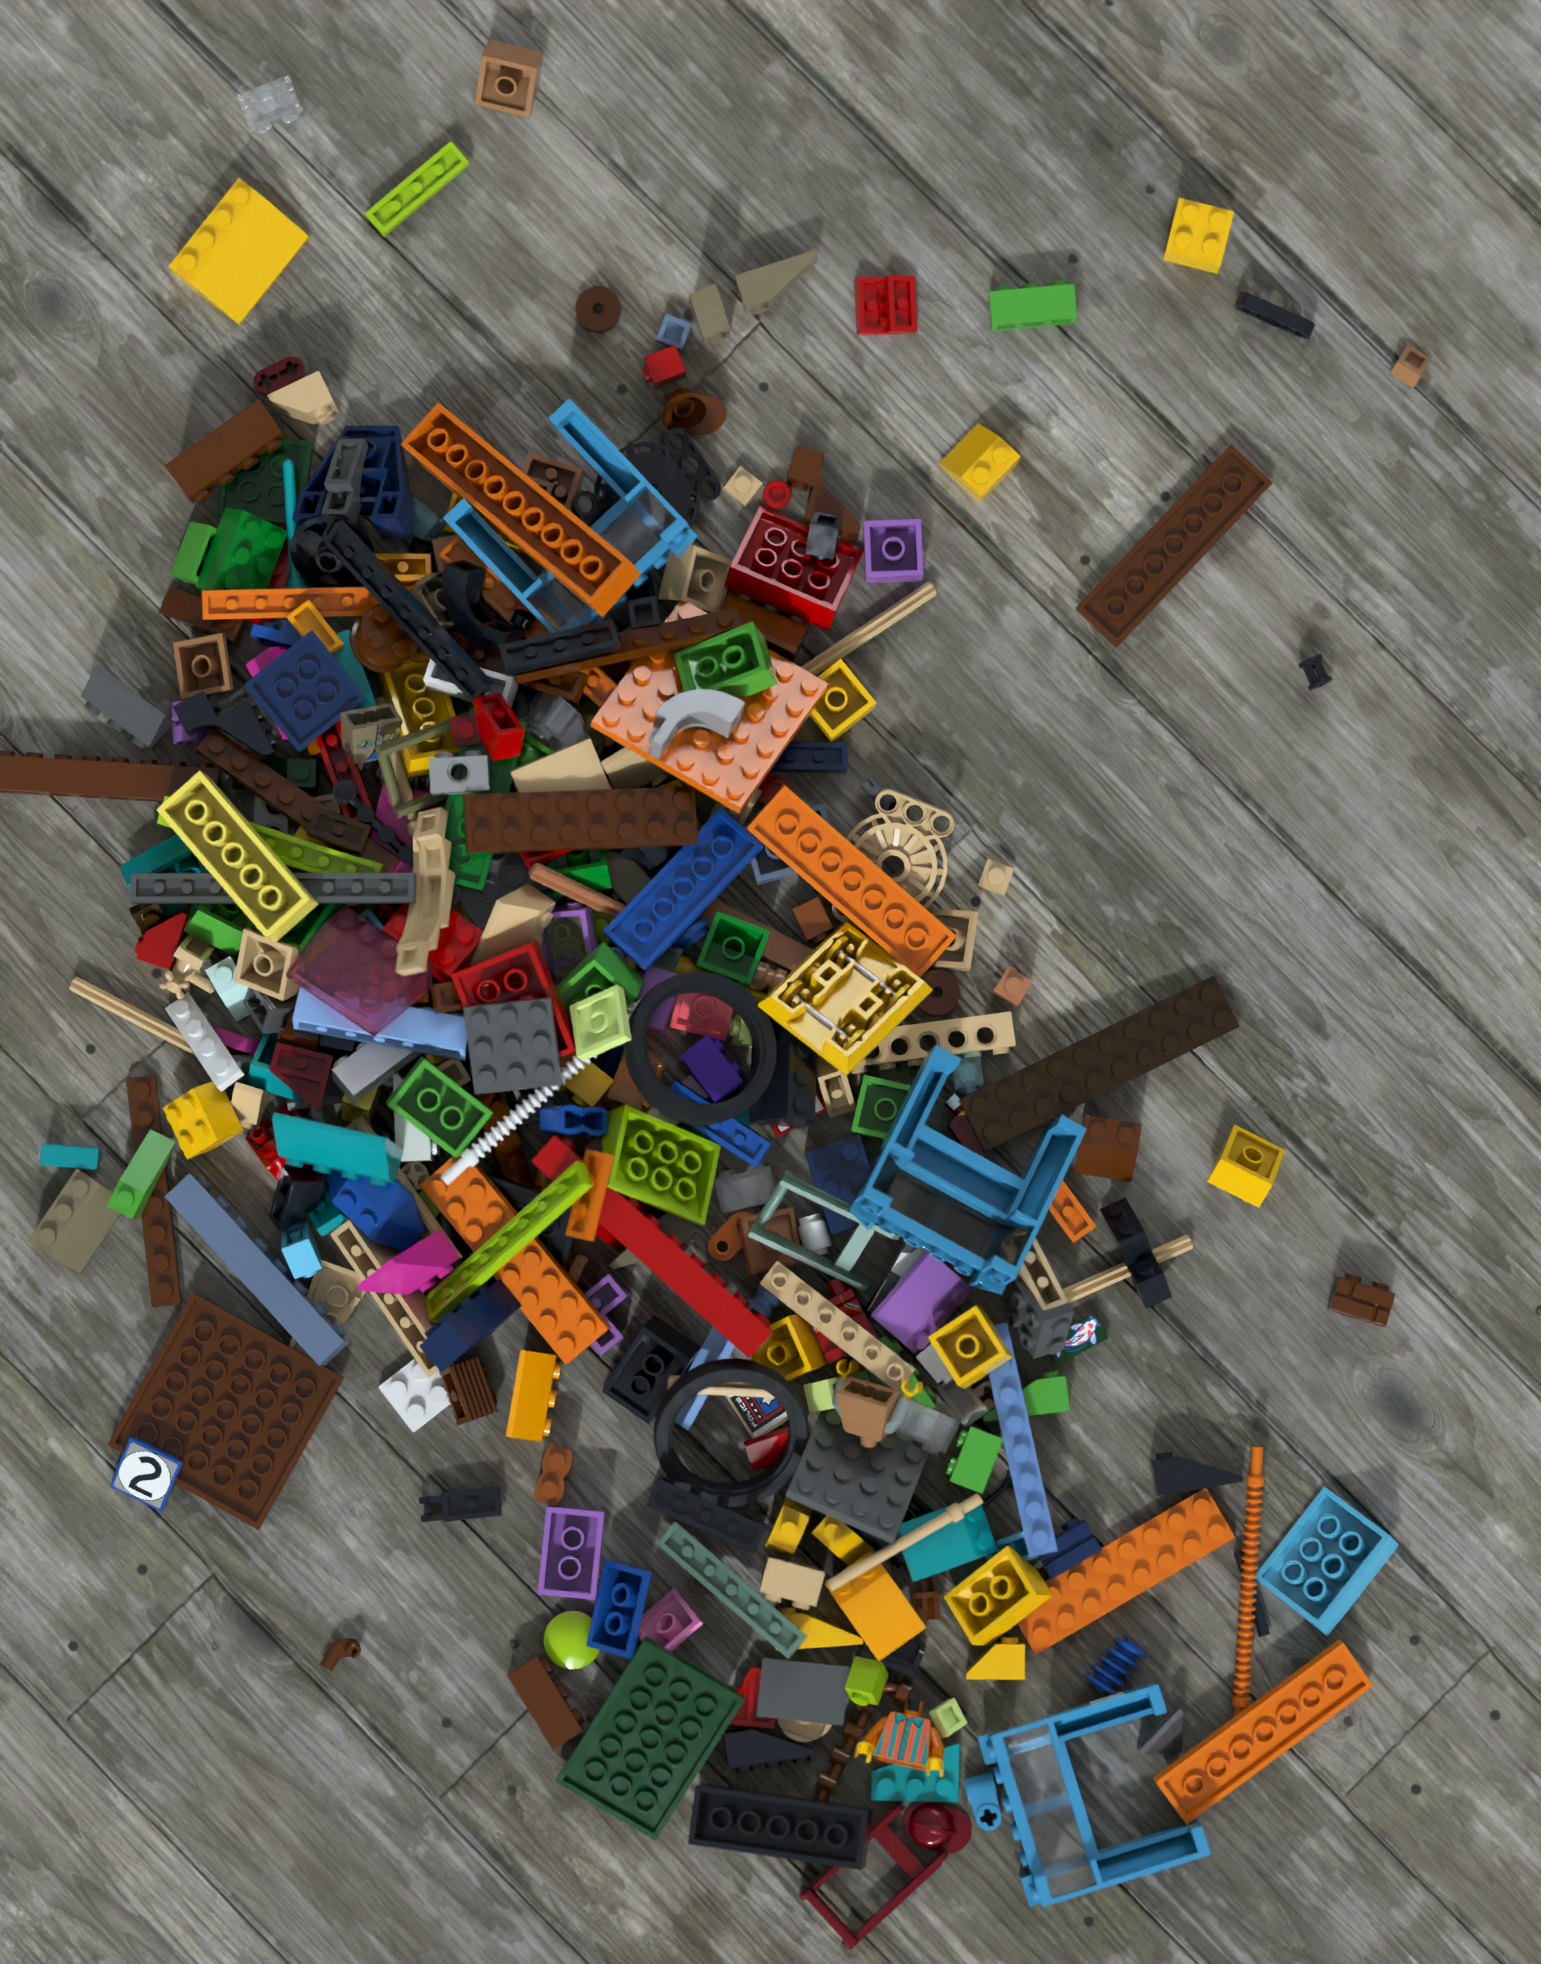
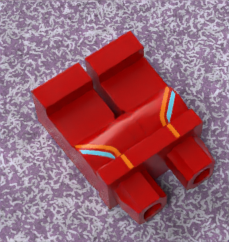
[810,1278,879,1364]

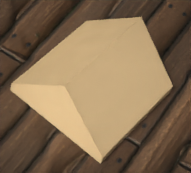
[930,909,979,972]

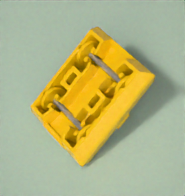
[758,921,932,1076]

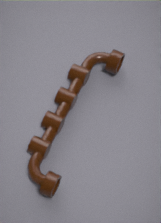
[815,1678,914,1801]

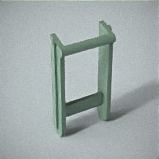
[747,1171,900,1291]

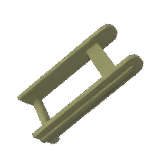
[375,708,475,818]

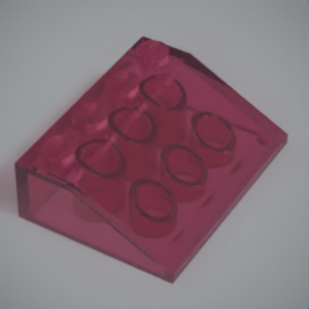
[286,906,433,1037]

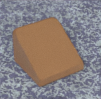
[1390,344,1431,388]

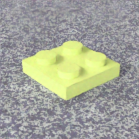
[569,985,632,1061]

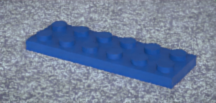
[603,808,763,971]

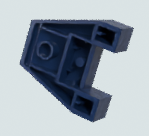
[292,426,415,539]

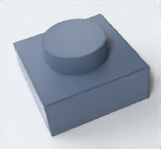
[656,314,692,352]

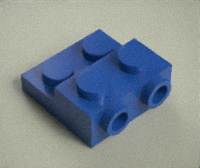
[250,620,302,649]

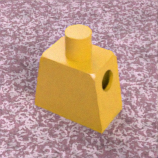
[764,1497,812,1559]

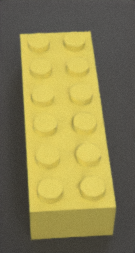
[156,771,318,943]

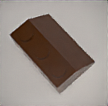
[720,592,808,663]

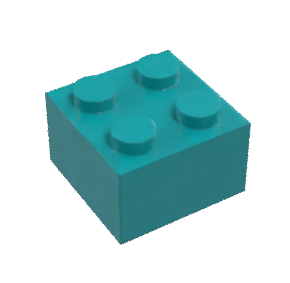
[247,1033,322,1103]

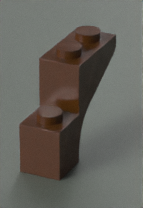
[787,445,860,541]

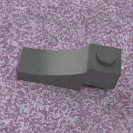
[321,439,368,525]

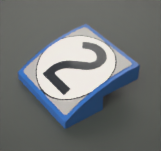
[110,1436,185,1512]

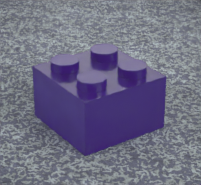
[680,1035,744,1103]

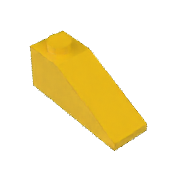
[776,1607,863,1651]

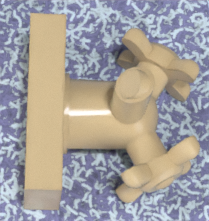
[159,934,216,999]

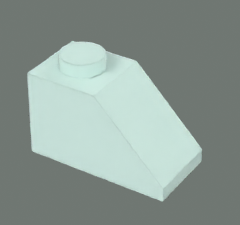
[205,956,250,1022]

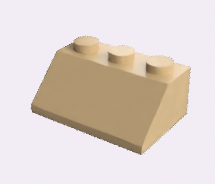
[470,883,556,966]

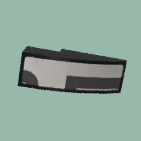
[863,1241,926,1316]

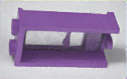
[539,899,598,987]

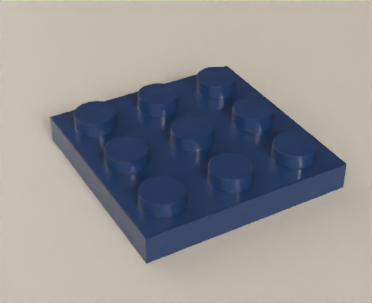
[244,630,367,752]

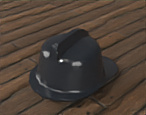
[620,846,678,875]

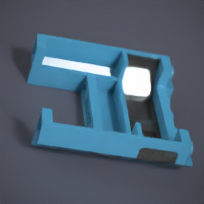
[850,1045,1087,1294]

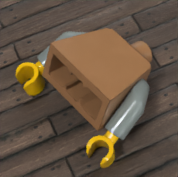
[832,1359,923,1448]

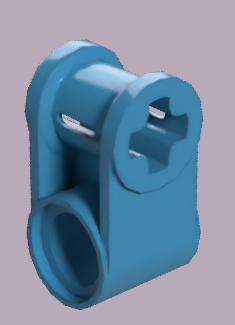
[963,1772,1002,1831]

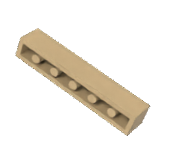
[330,1219,441,1377]

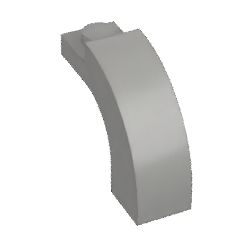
[648,689,745,760]

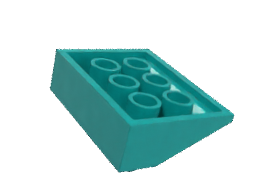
[272,1113,404,1187]

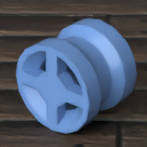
[748,1285,782,1320]

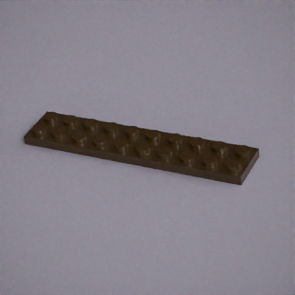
[958,976,1240,1152]

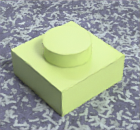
[928,1697,967,1738]

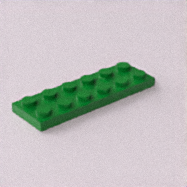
[445,708,528,891]

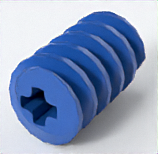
[1083,1633,1147,1696]

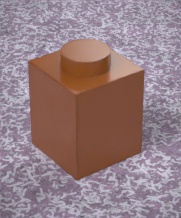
[792,897,833,944]

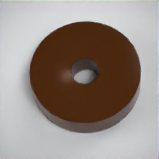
[575,286,621,333]
[918,970,960,1016]

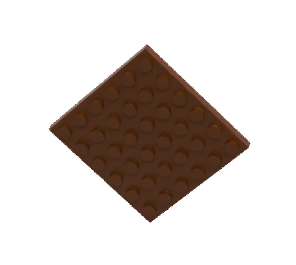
[108,1292,345,1530]

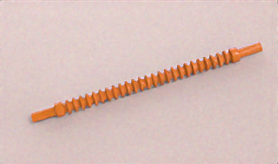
[1231,1446,1265,1717]

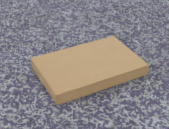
[509,738,611,793]

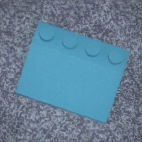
[1255,1486,1399,1636]

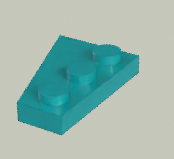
[871,1742,959,1802]

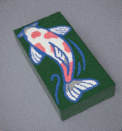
[1051,1313,1108,1366]

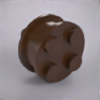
[349,604,418,673]

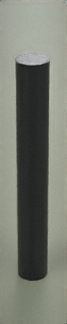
[1234,1550,1270,1637]

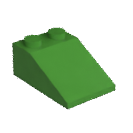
[674,621,778,697]
[556,942,645,1028]

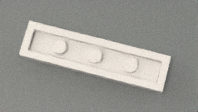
[165,992,244,1092]

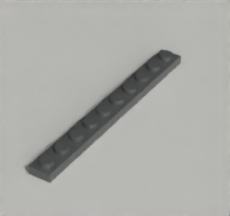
[130,873,417,904]

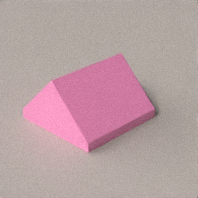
[638,1588,704,1652]

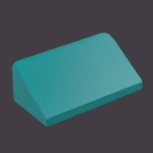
[39,1143,103,1170]

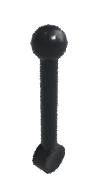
[982,1476,1014,1508]

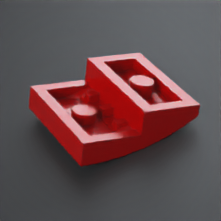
[854,275,917,335]

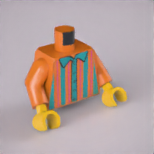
[854,1699,944,1777]

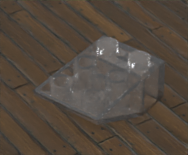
[519,693,590,752]

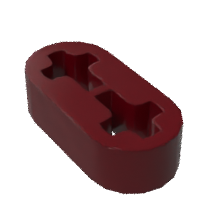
[253,356,306,397]

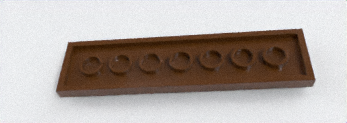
[1075,445,1273,648]
[463,786,698,854]

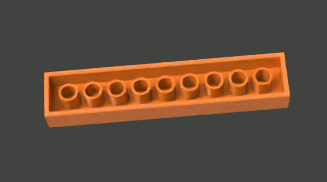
[400,402,641,617]

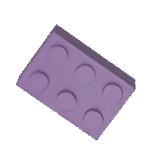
[537,1505,606,1600]

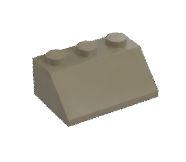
[28,1169,121,1274]

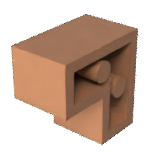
[522,452,585,513]

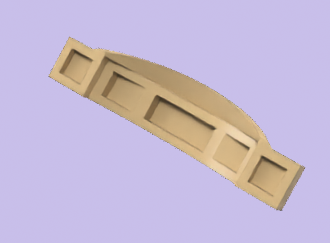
[395,807,455,976]

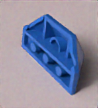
[327,1170,425,1251]

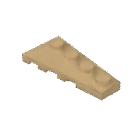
[289,1259,366,1359]

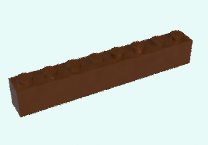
[0,750,222,803]

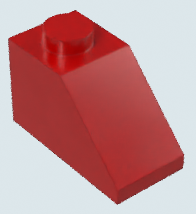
[473,692,525,761]
[135,913,188,971]

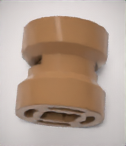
[750,961,787,993]

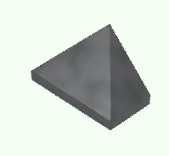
[1137,1706,1184,1755]

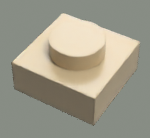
[723,466,763,507]
[977,859,1014,896]

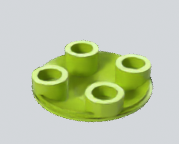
[544,1611,600,1669]

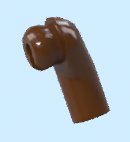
[320,1638,361,1671]

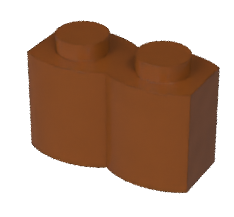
[534,1444,574,1506]

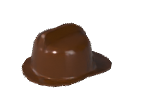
[662,388,727,435]

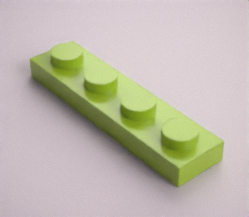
[365,141,470,237]

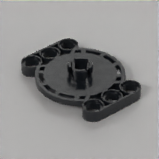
[571,428,721,559]

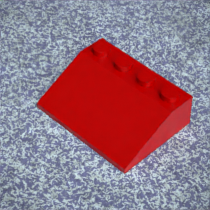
[724,505,864,631]
[451,939,576,1057]

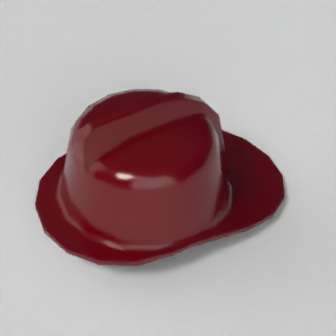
[902,1801,972,1854]

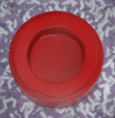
[763,480,791,510]

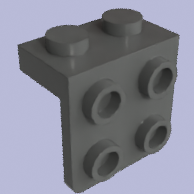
[1006,1280,1074,1359]

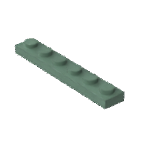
[656,1522,808,1659]

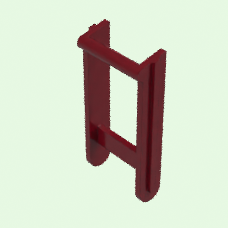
[798,1802,949,1950]

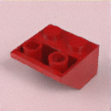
[245,1103,310,1181]

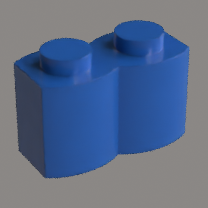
[540,1105,608,1136]

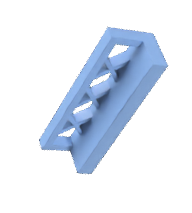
[675,1326,735,1430]

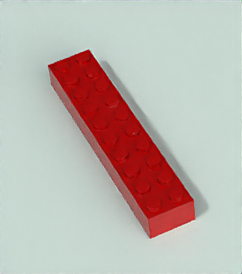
[531,1135,772,1358]

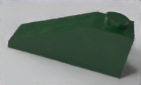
[232,758,320,792]

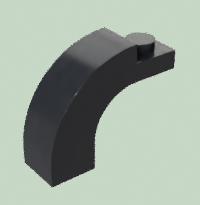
[443,560,523,648]

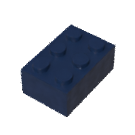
[804,1134,877,1235]
[419,1279,522,1373]

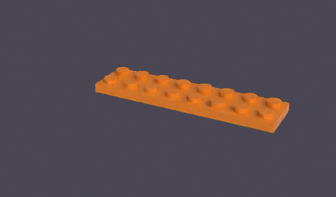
[746,784,957,978]
[420,1149,611,1365]
[1017,1488,1236,1655]
[1153,1639,1373,1825]

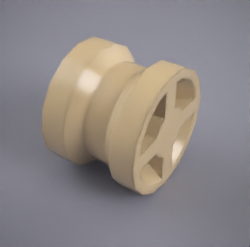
[401,1162,430,1191]

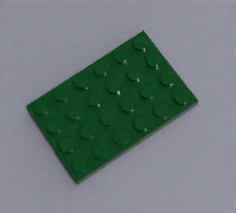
[555,1636,746,1840]

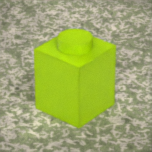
[845,1656,889,1706]

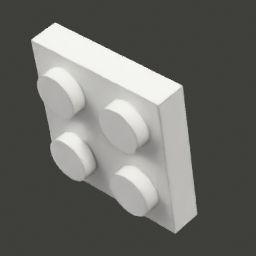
[378,1359,451,1433]

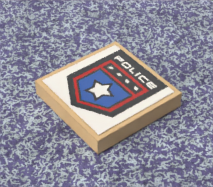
[725,1396,788,1439]

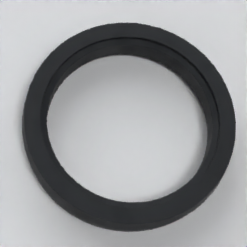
[624,972,777,1125]
[654,1358,807,1507]

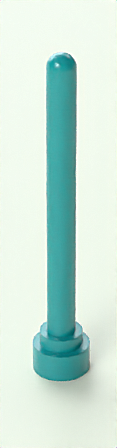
[283,459,308,588]

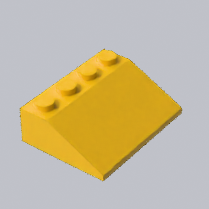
[168,178,309,325]

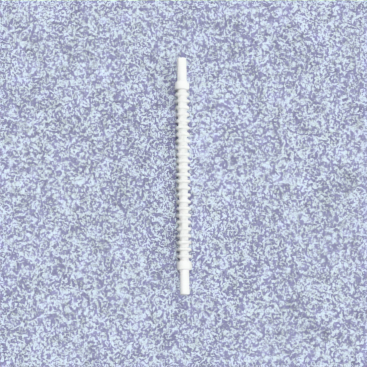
[440,998,642,1185]

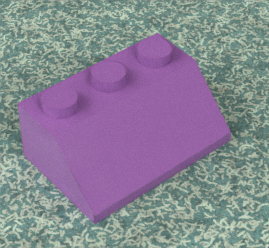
[871,1250,972,1355]

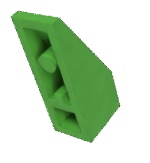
[106,1129,177,1220]
[982,1371,1070,1422]

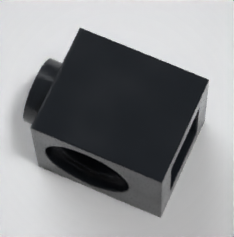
[805,511,843,560]

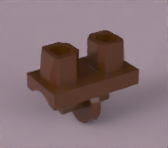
[907,1568,941,1620]

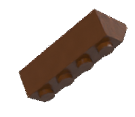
[165,399,285,504]

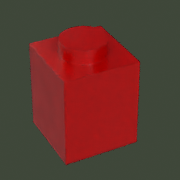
[641,345,686,389]

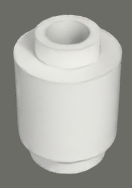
[797,1213,833,1255]

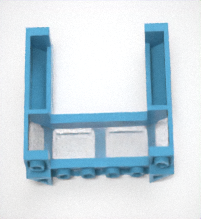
[443,398,698,633]
[977,1682,1211,1907]

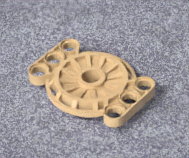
[832,788,954,929]

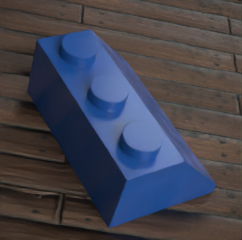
[586,1560,652,1659]

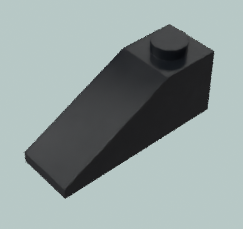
[1149,1451,1244,1496]

